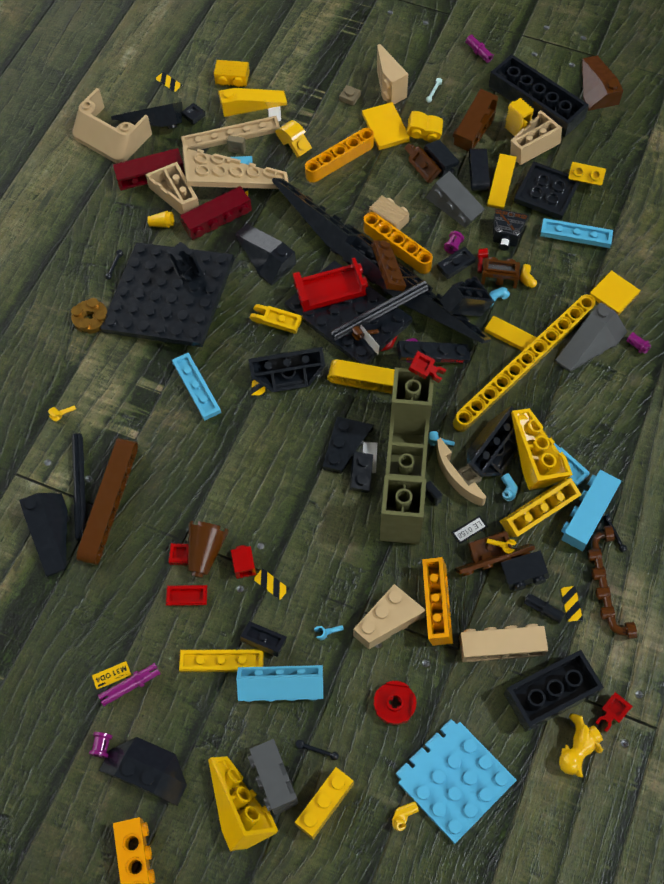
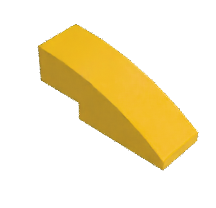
[487,154,517,209]

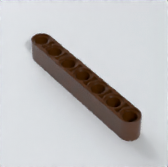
[76,438,138,565]

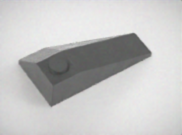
[555,302,627,372]

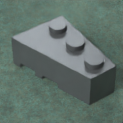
[425,171,485,228]
[248,739,299,815]

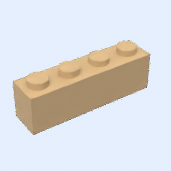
[459,624,548,663]

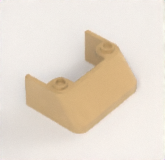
[73,88,152,164]

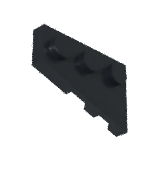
[322,416,374,474]

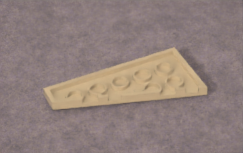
[182,145,289,189]

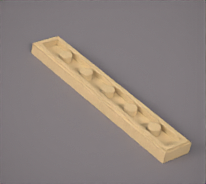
[181,116,280,151]

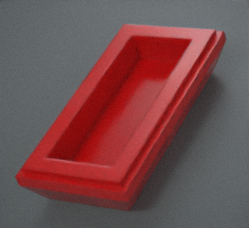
[166,585,208,606]

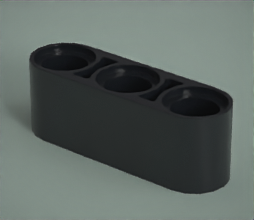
[469,148,490,191]

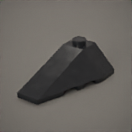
[111,102,183,129]
[235,224,296,286]
[19,493,68,577]

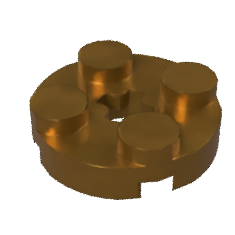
[71,298,107,334]

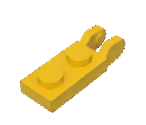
[249,304,302,334]

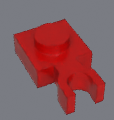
[408,351,446,383]
[595,692,633,733]

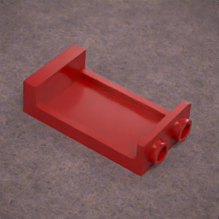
[293,258,368,312]

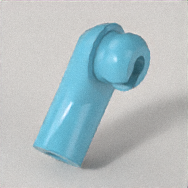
[490,287,510,307]

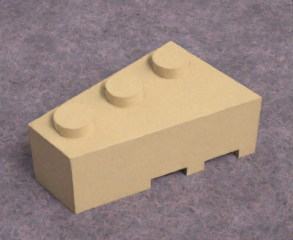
[510,110,562,165]
[145,162,199,215]
[353,584,426,649]

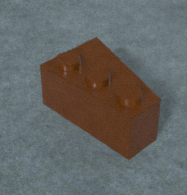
[453,88,498,152]

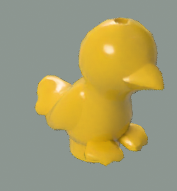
[559,713,603,777]

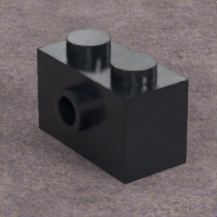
[501,550,549,591]

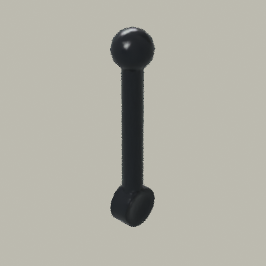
[105,250,123,280]
[604,514,627,552]
[296,740,339,761]

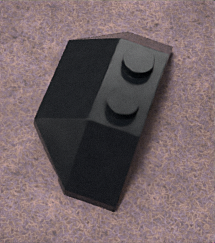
[248,347,325,392]
[467,406,518,477]
[99,737,187,806]

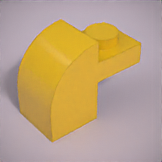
[275,120,312,158]

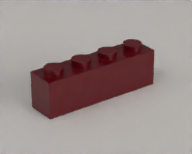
[113,148,185,191]
[180,186,252,240]

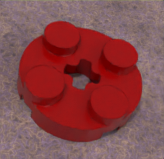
[374,681,417,725]

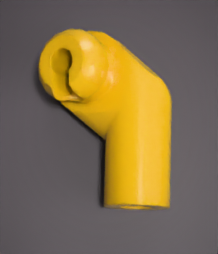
[392,801,419,831]

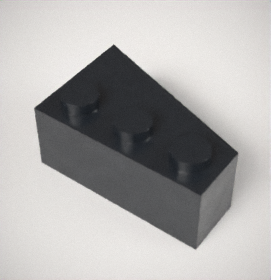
[440,275,495,317]

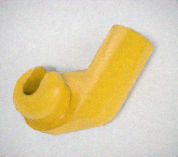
[520,264,537,288]

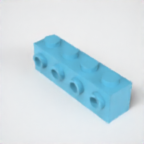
[561,470,621,551]
[236,665,323,702]

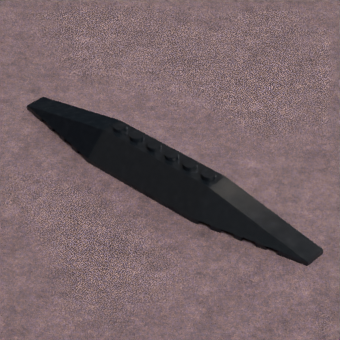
[272,178,491,343]

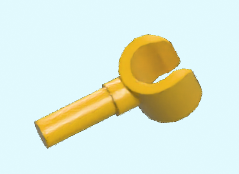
[48,405,76,422]
[487,538,517,554]

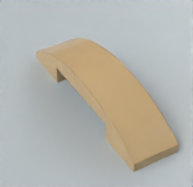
[436,437,486,507]

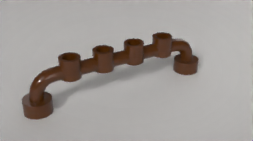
[587,525,637,639]

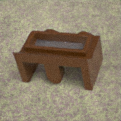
[481,257,520,289]

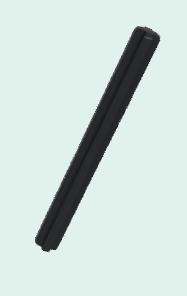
[330,280,429,340]
[72,433,86,541]

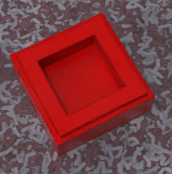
[169,543,188,565]

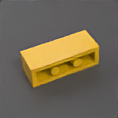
[295,767,354,840]

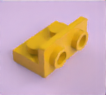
[568,162,606,186]

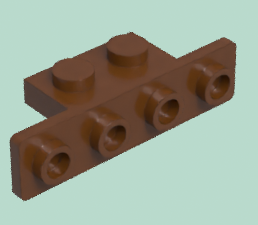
[455,531,535,576]

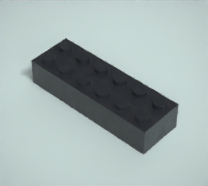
[489,54,589,137]

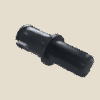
[524,594,566,624]

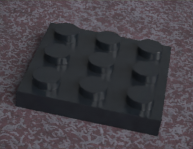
[514,161,580,220]

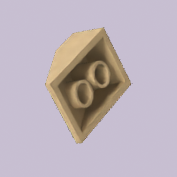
[377,44,408,104]

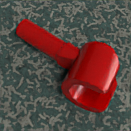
[477,248,488,273]

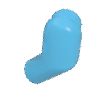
[501,473,518,501]

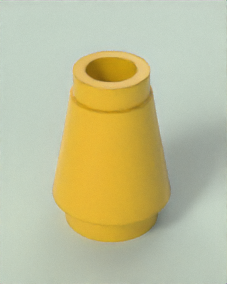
[148,211,174,228]

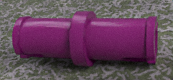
[465,34,494,63]

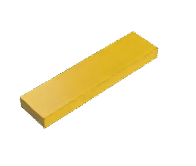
[179,650,264,672]

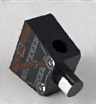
[493,209,528,251]

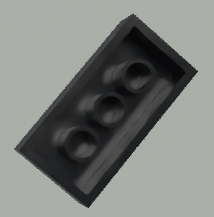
[504,650,604,732]

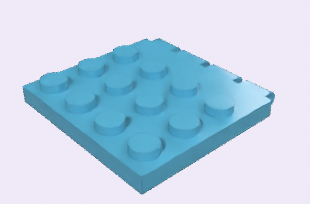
[395,719,517,845]

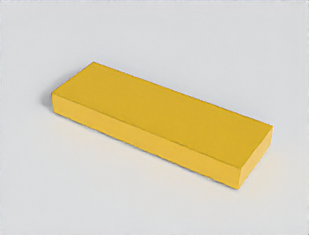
[484,315,537,351]

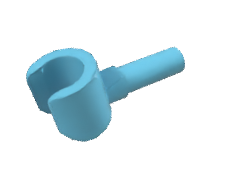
[428,431,455,446]
[314,625,344,640]

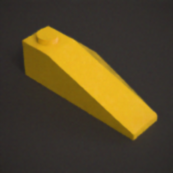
[218,88,287,117]
[511,408,573,490]
[208,756,278,851]

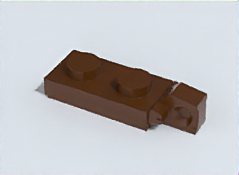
[404,143,442,183]

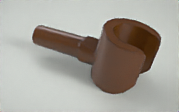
[352,326,379,341]

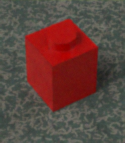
[231,545,256,579]

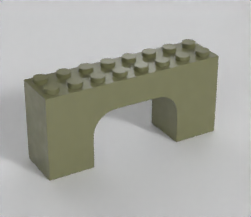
[380,367,434,544]

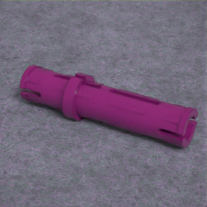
[98,662,161,707]

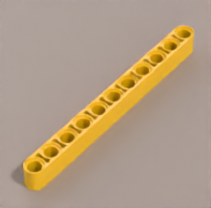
[453,294,595,432]

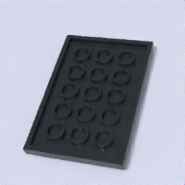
[284,260,412,364]

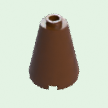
[188,521,229,578]

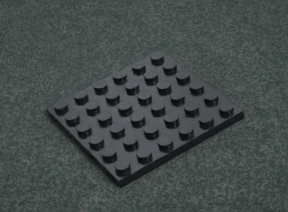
[100,242,235,347]

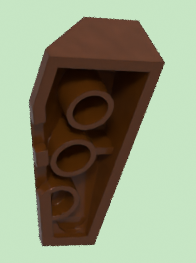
[582,55,623,111]

